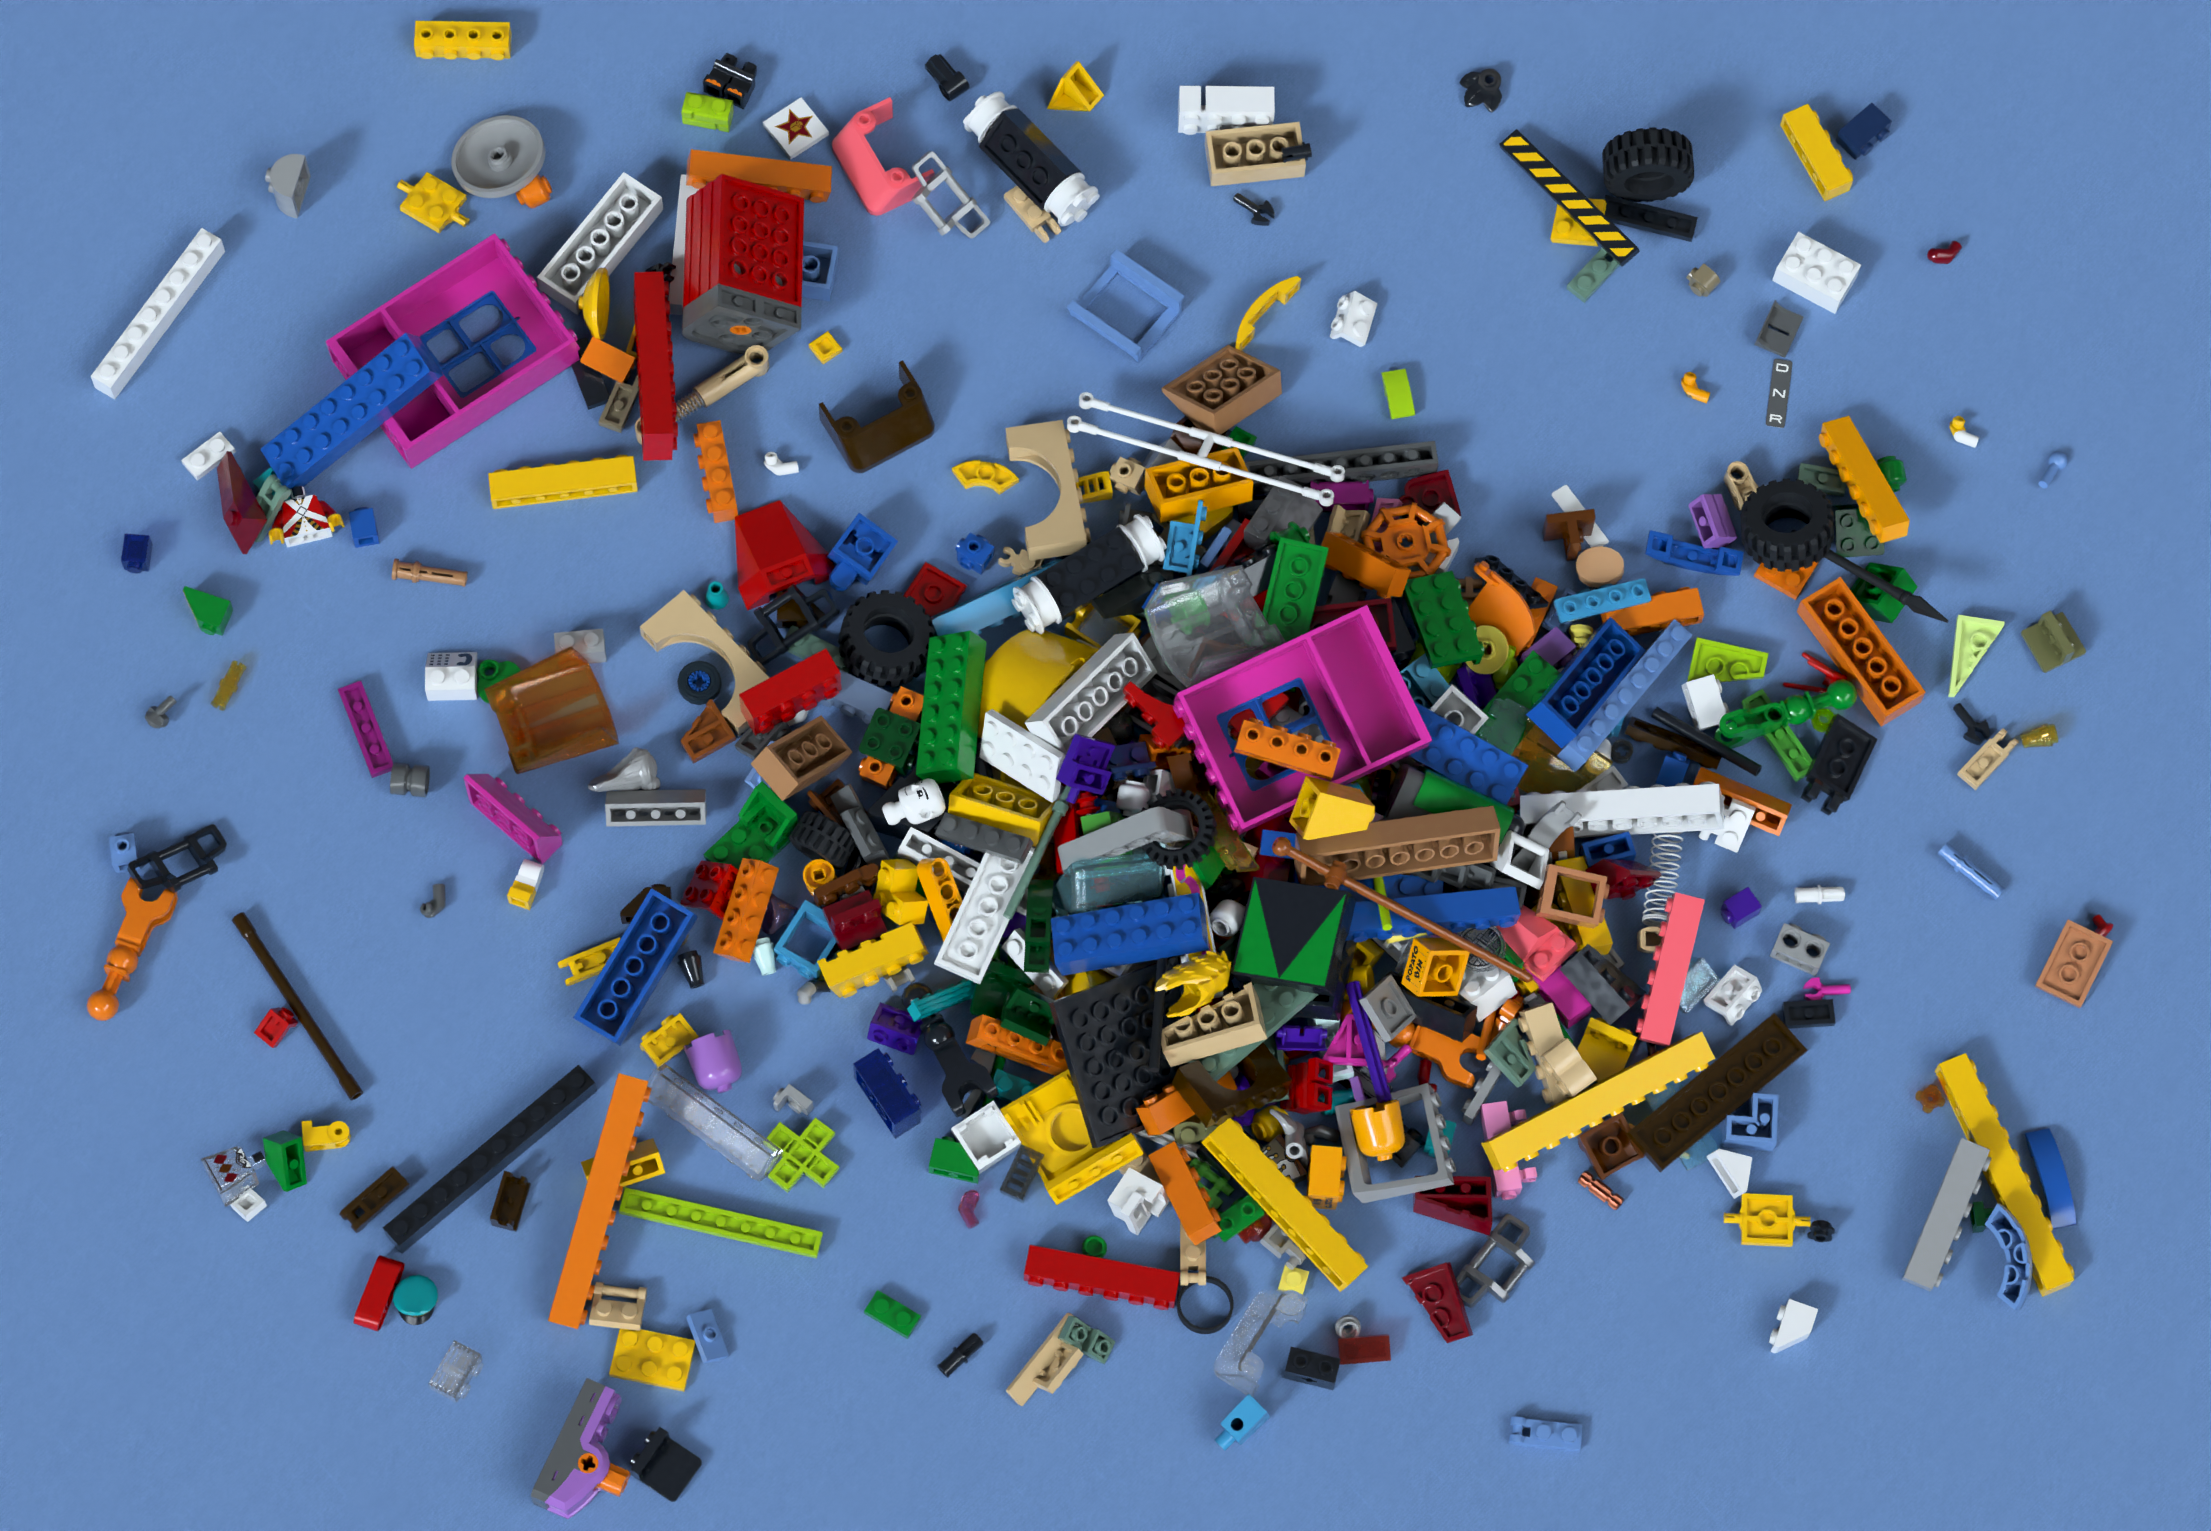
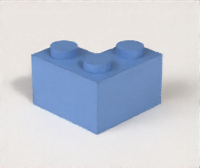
[1722,1093,1778,1152]

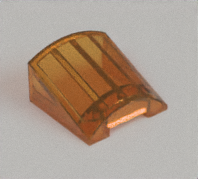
[485,647,619,774]

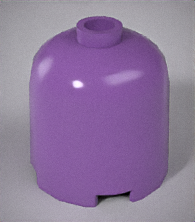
[683,1030,742,1093]

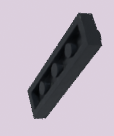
[1604,195,1698,242]

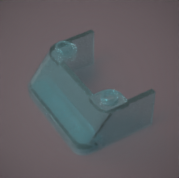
[1053,853,1165,917]

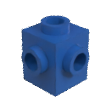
[955,533,995,575]

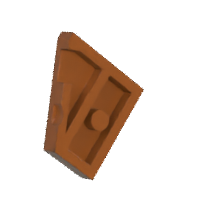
[681,699,736,764]

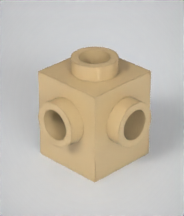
[1109,457,1146,496]

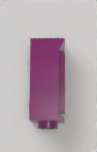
[1310,480,1374,512]

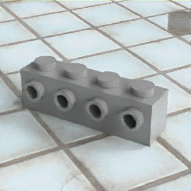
[605,789,707,827]

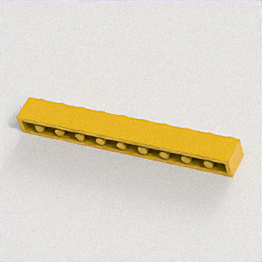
[1481,1032,1715,1172]
[1935,1053,2075,1297]

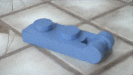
[1509,1417,1582,1452]

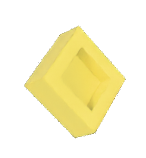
[1278,1265,1309,1298]

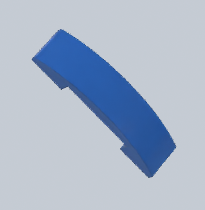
[1645,530,1744,576]
[2024,1128,2076,1229]

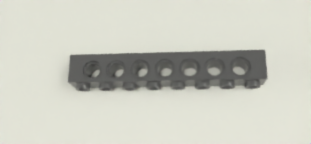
[1245,441,1438,494]

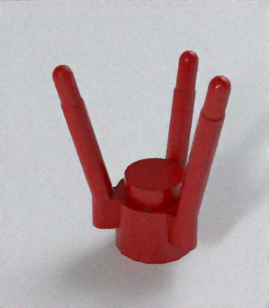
[1783,652,1847,693]

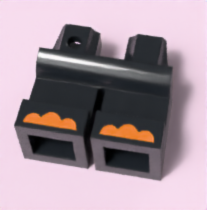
[703,53,757,109]

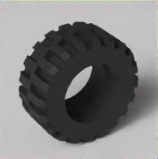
[1602,128,1694,202]
[1741,478,1834,572]
[838,590,935,688]

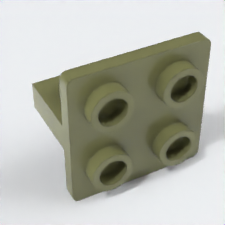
[2021,610,2086,673]

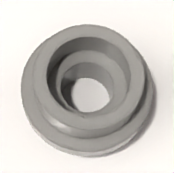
[1335,1315,1361,1340]

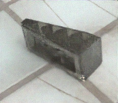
[1000,1144,1044,1203]

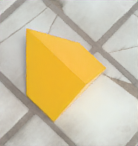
[1047,61,1104,112]

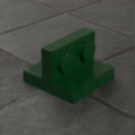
[1000,983,1054,1046]

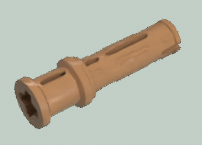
[392,558,468,587]

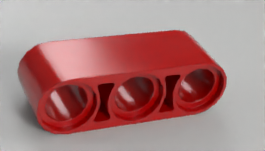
[353,1255,405,1332]

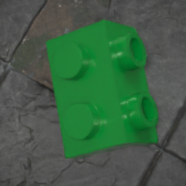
[1213,1195,1264,1242]

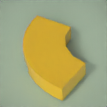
[952,460,1019,495]

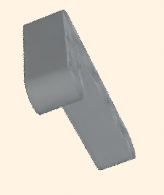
[1058,807,1194,874]

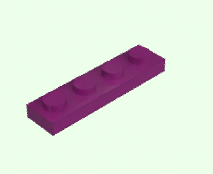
[338,681,393,778]

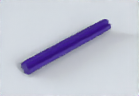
[1346,981,1392,1103]

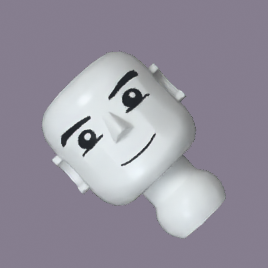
[882,778,946,825]

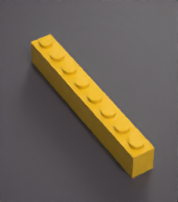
[1201,1118,1368,1292]

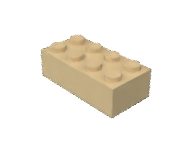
[1205,122,1306,186]

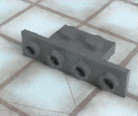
[830,784,891,883]

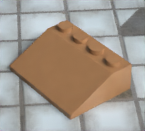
[1162,345,1282,435]

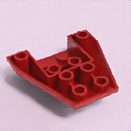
[735,500,835,611]

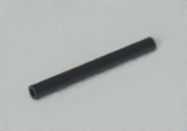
[1651,707,1762,776]

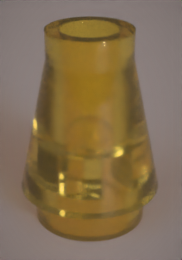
[2020,723,2058,748]

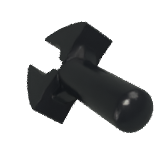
[1233,193,1275,226]
[1953,703,1989,745]

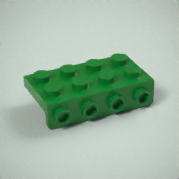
[1403,571,1484,669]

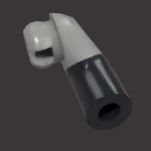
[797,980,831,1004]

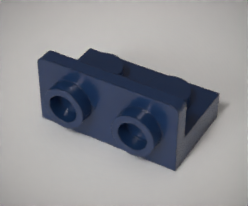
[1106,741,1157,781]

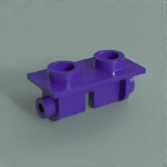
[1274,1025,1327,1052]

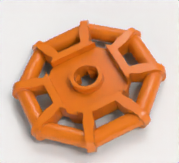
[1360,502,1451,579]

